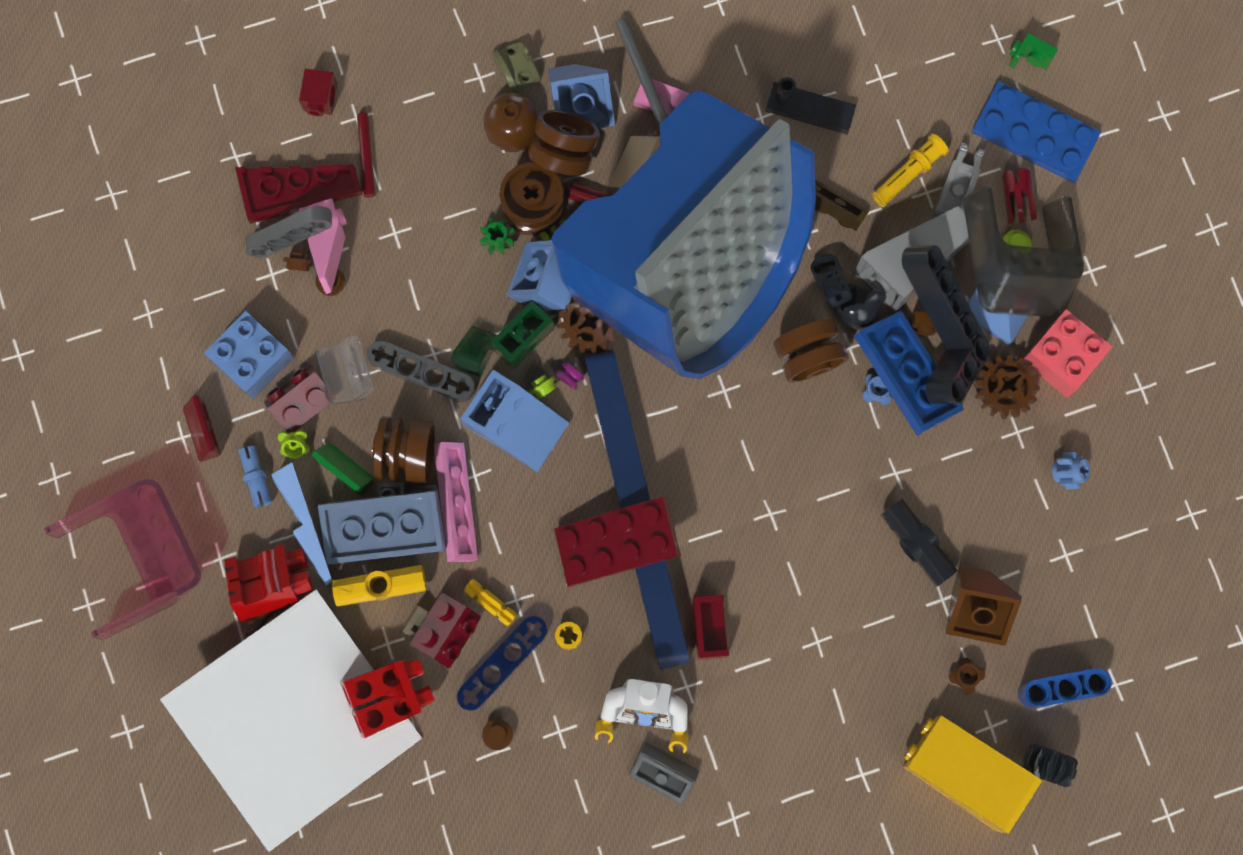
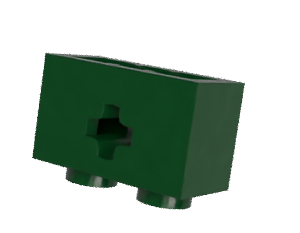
[490,301,554,370]

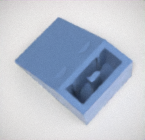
[460,370,570,473]

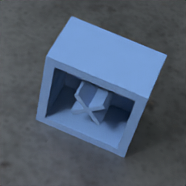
[204,311,294,399]

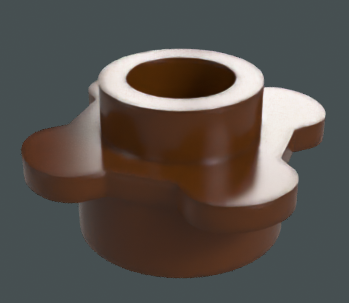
[949,658,985,694]

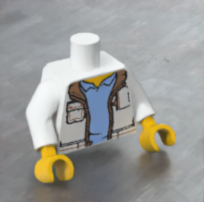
[595,679,689,753]

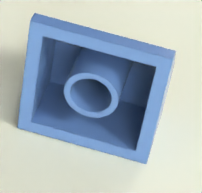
[506,240,572,310]

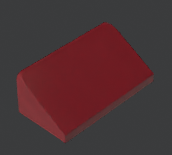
[183,395,221,462]

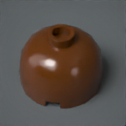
[484,93,539,152]

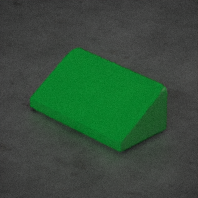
[312,443,374,495]

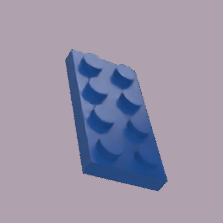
[971,81,1101,183]
[854,311,964,436]

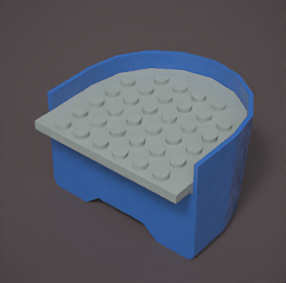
[552,91,816,379]

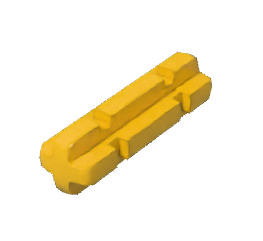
[464,579,517,626]

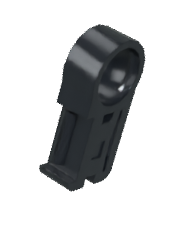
[810,254,853,308]

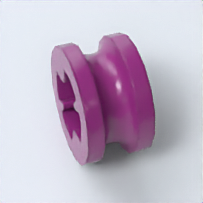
[555,362,585,390]

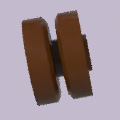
[528,110,600,175]
[499,162,565,236]
[773,319,849,383]

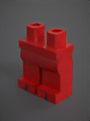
[224,544,313,622]
[340,659,435,738]

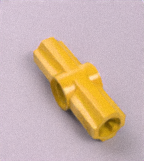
[332,565,427,607]

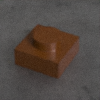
[910,311,937,336]

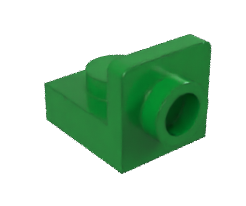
[1009,33,1058,70]

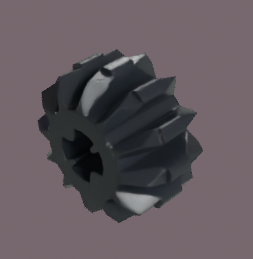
[1023,744,1078,787]

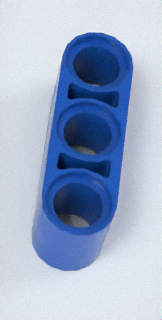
[1018,668,1112,708]

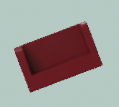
[692,595,729,660]

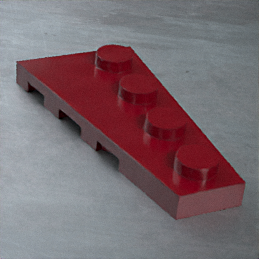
[235,164,362,224]

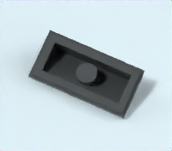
[628,743,699,805]

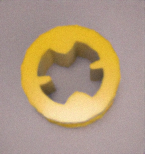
[555,622,582,650]

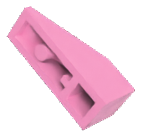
[299,198,347,294]

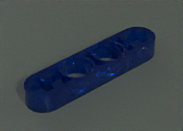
[457,616,548,711]

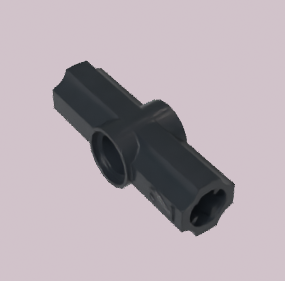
[881,499,958,587]

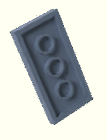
[318,490,446,564]

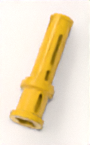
[871,133,949,208]

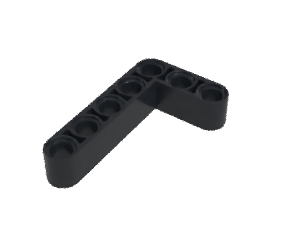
[901,245,989,404]

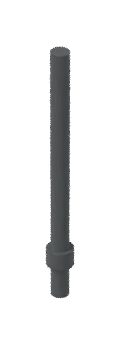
[616,18,667,128]

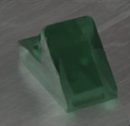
[450,325,497,377]

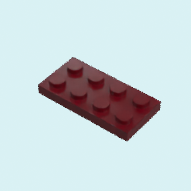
[554,496,681,587]

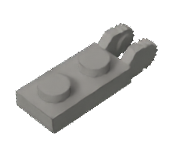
[933,142,985,216]

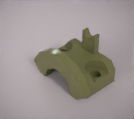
[491,41,540,93]

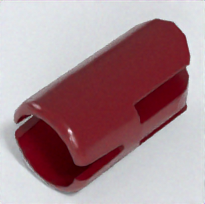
[1002,168,1037,224]

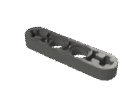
[246,206,332,258]
[367,341,476,402]

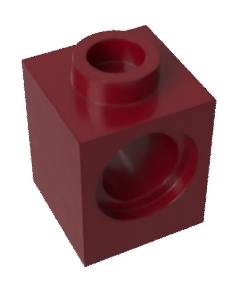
[299,68,338,117]

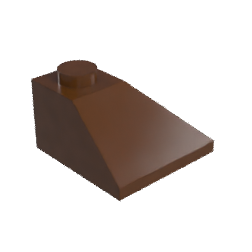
[946,565,1022,646]

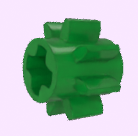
[479,218,515,255]

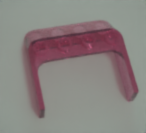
[44,479,202,640]

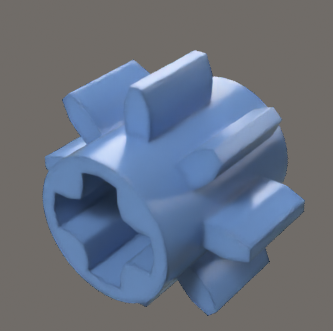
[1052,452,1090,490]

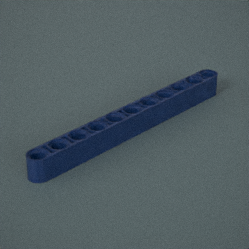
[584,349,690,670]

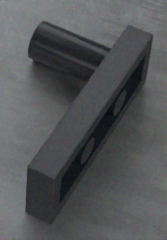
[765,77,856,135]

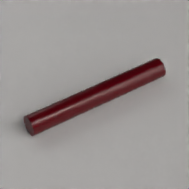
[357,112,376,198]

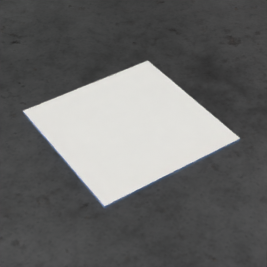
[160,590,422,852]

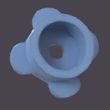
[862,374,892,405]

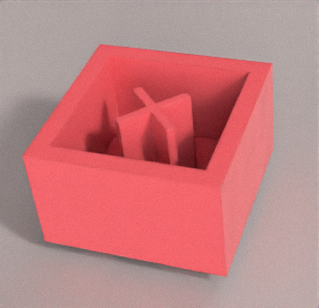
[1023,309,1113,398]

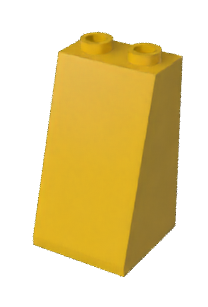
[903,716,1042,834]

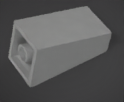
[854,206,979,313]

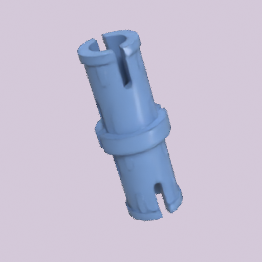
[238,446,272,508]

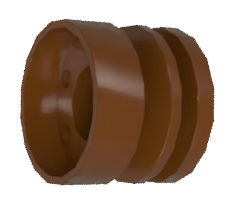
[372,416,435,484]

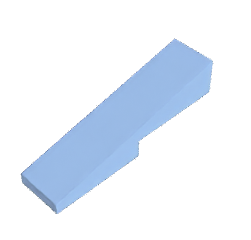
[271,462,332,586]

